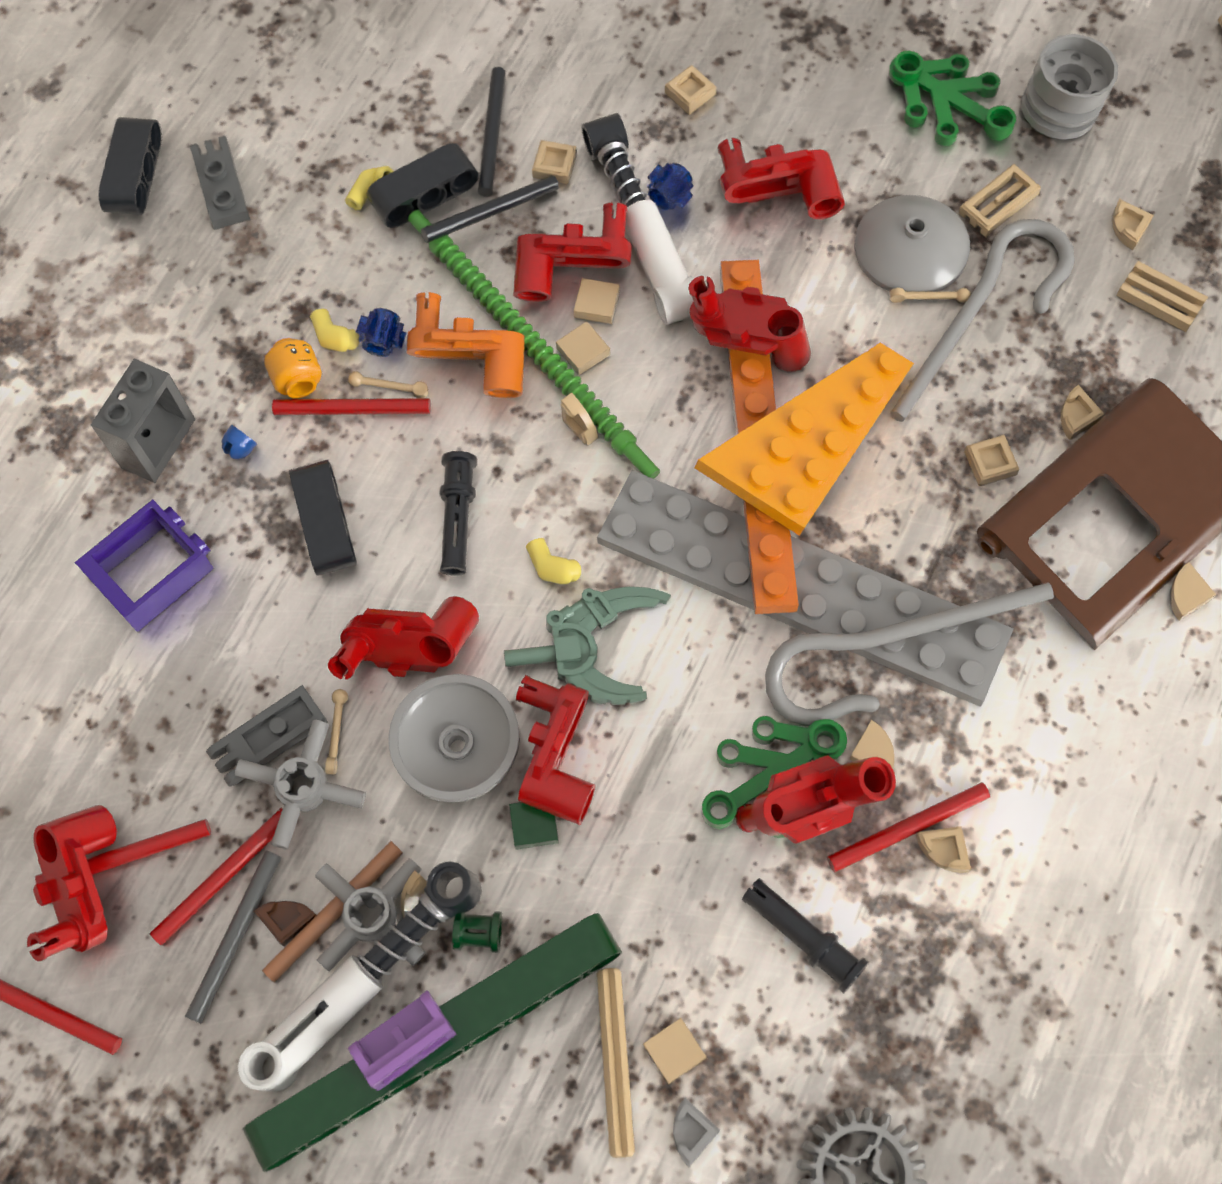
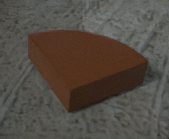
[254,901,316,946]

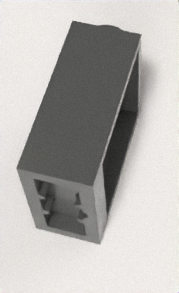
[91,358,195,483]

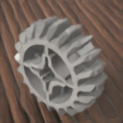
[796,1107,927,1184]

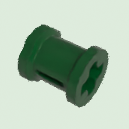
[452,911,502,953]

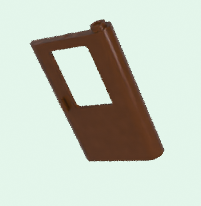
[977,378,1222,650]

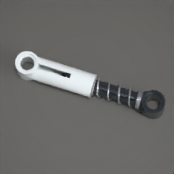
[581,113,694,325]
[238,861,482,1092]

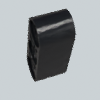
[99,117,162,215]
[367,143,479,228]
[289,459,357,576]

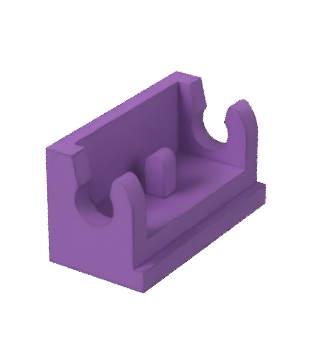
[348,990,457,1091]

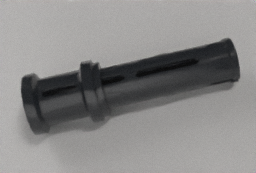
[439,451,478,576]
[742,878,869,994]

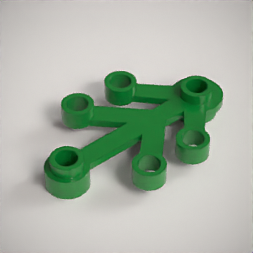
[889,51,1016,146]
[702,716,847,838]

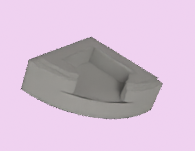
[673,1098,720,1167]

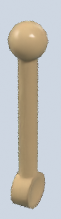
[890,288,971,303]
[348,371,428,398]
[325,689,348,775]

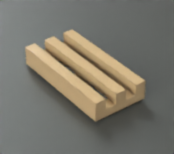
[958,164,1041,237]
[1116,261,1208,332]

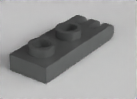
[190,135,251,230]
[206,684,328,787]

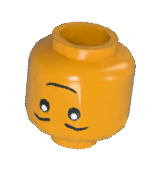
[264,338,322,399]

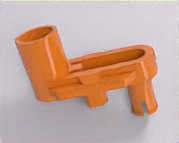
[407,292,525,398]

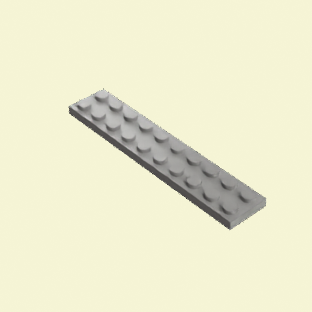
[597,470,1014,707]

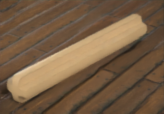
[597,968,635,1158]

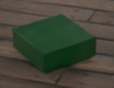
[509,802,559,850]

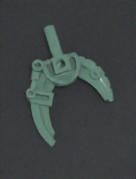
[504,587,671,705]

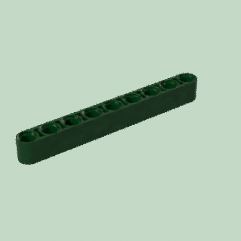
[243,913,622,1172]

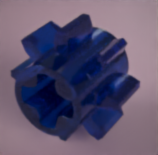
[647,163,694,210]
[356,308,407,357]

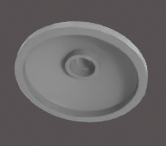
[854,195,970,292]
[389,674,519,802]

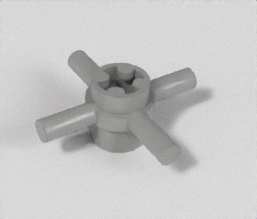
[235,720,366,849]
[315,858,425,972]

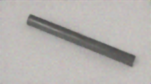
[185,850,282,1024]

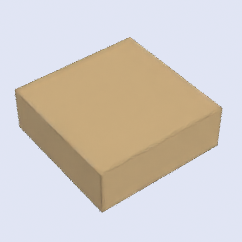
[665,65,716,115]
[532,140,577,184]
[574,278,620,324]
[556,321,610,375]
[964,435,1020,486]
[643,1018,707,1085]

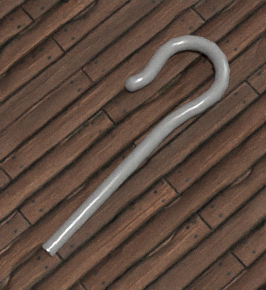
[890,219,1075,422]
[765,583,1054,726]

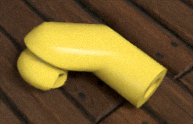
[345,166,394,210]
[310,309,360,352]
[526,538,582,584]

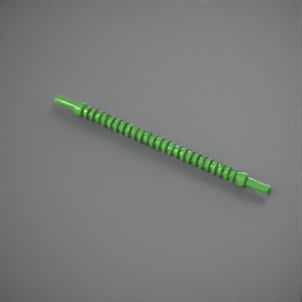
[408,210,660,479]

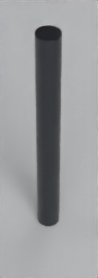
[478,67,506,197]
[421,175,559,243]

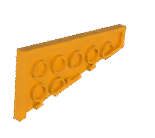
[694,342,914,536]

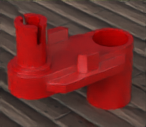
[717,138,845,220]
[513,202,632,302]
[688,276,811,372]
[328,596,479,680]
[516,675,596,825]
[735,755,896,844]
[27,805,117,962]

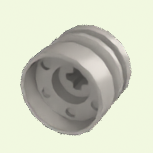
[1021,34,1118,140]

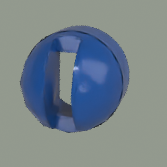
[221,425,257,459]

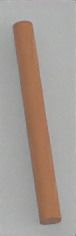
[262,841,403,983]

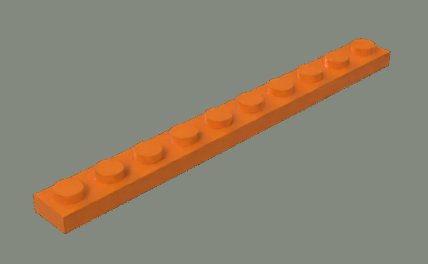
[720,260,799,614]

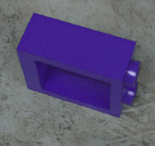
[74,499,214,632]

